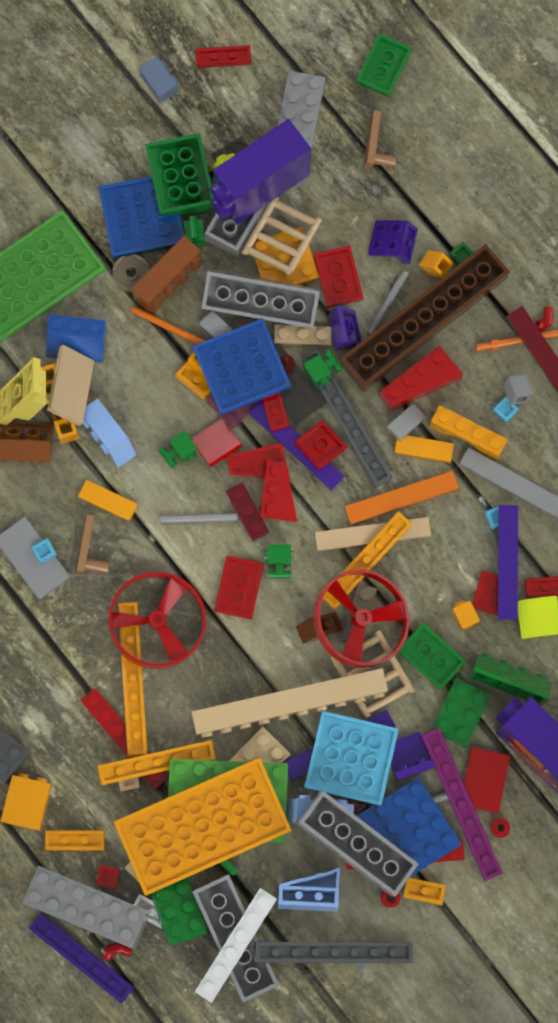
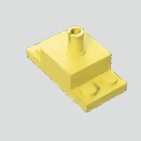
[0,357,50,425]

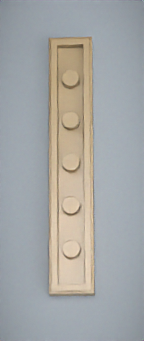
[315,517,431,552]

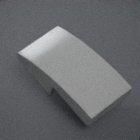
[198,310,233,338]
[387,404,427,441]

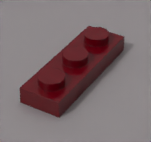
[226,482,270,542]

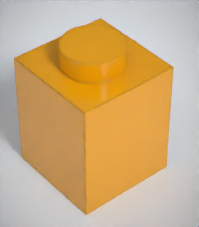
[419,250,453,278]
[451,600,480,632]

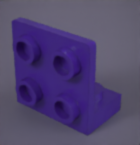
[368,220,418,264]
[391,732,435,781]

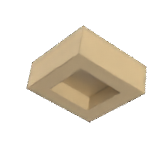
[119,777,140,792]

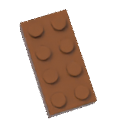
[132,236,202,314]

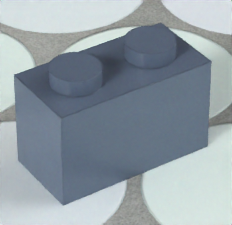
[139,56,179,103]

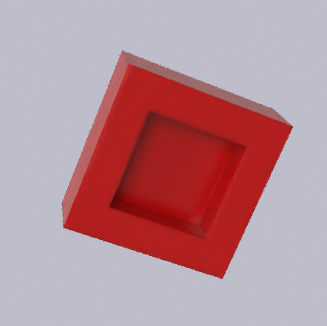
[96,865,120,889]

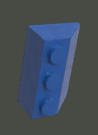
[46,315,107,363]

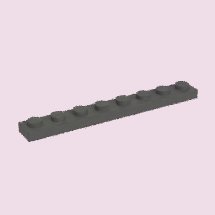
[301,348,393,488]
[254,942,413,963]

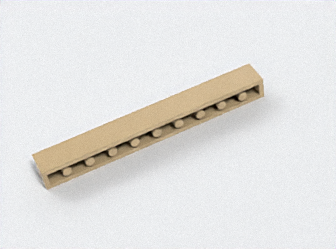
[191,668,388,738]

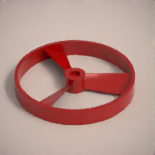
[313,570,409,668]
[108,572,206,669]

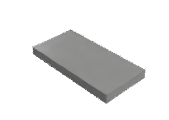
[0,517,71,600]

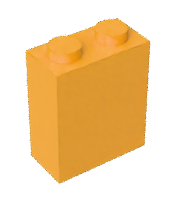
[0,773,52,831]

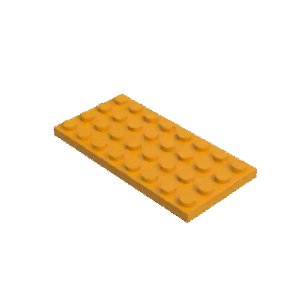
[114,757,292,896]

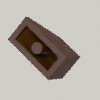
[296,612,343,644]

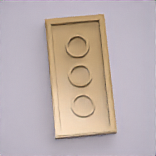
[47,345,94,426]

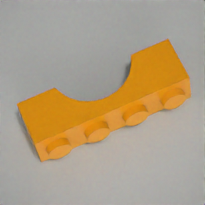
[42,363,79,445]
[429,405,508,461]

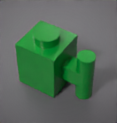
[184,216,205,249]
[303,350,342,387]
[158,430,198,469]
[264,544,291,579]

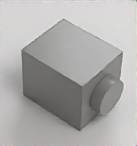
[503,374,533,405]

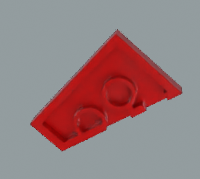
[226,443,290,480]
[259,460,297,523]

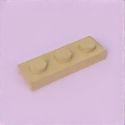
[274,325,331,347]

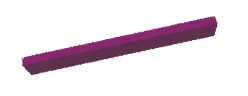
[421,728,503,881]

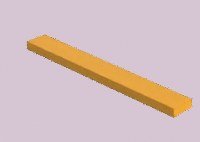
[118,602,147,757]

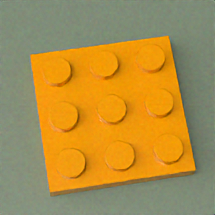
[252,226,319,285]

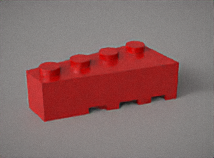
[379,346,463,411]

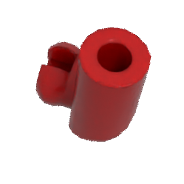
[535,307,553,332]
[103,942,133,960]

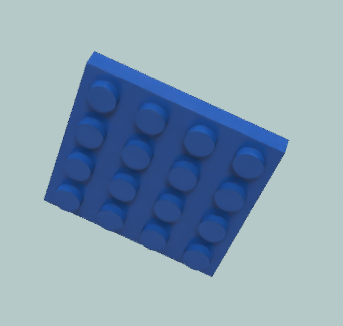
[98,176,185,259]
[192,318,292,416]
[357,777,462,878]

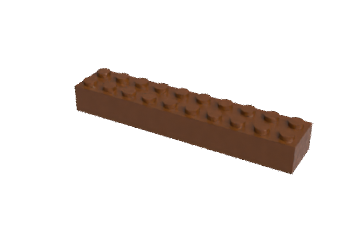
[340,244,510,393]

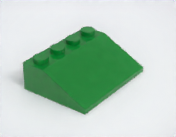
[145,133,214,215]
[469,653,552,706]

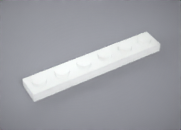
[195,888,277,1003]

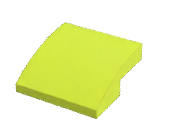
[518,596,558,640]

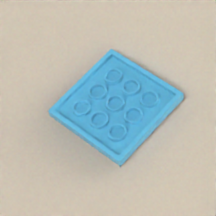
[304,711,399,806]

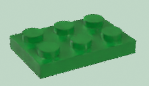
[356,33,412,97]
[398,622,467,691]
[431,678,491,748]
[150,878,207,947]

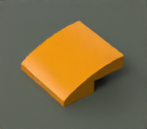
[175,353,211,400]

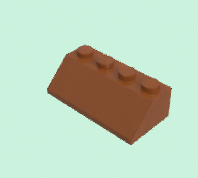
[0,421,54,463]

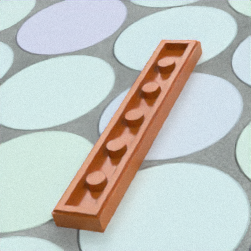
[344,471,459,525]

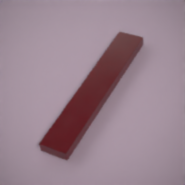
[506,306,558,393]

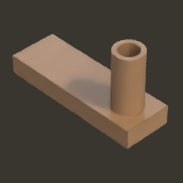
[363,110,396,170]
[75,514,109,575]

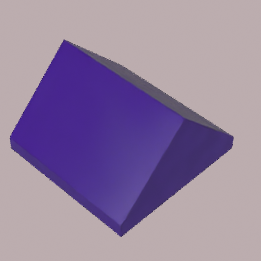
[328,305,362,351]

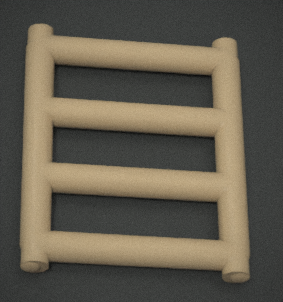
[241,197,322,277]
[331,630,415,719]

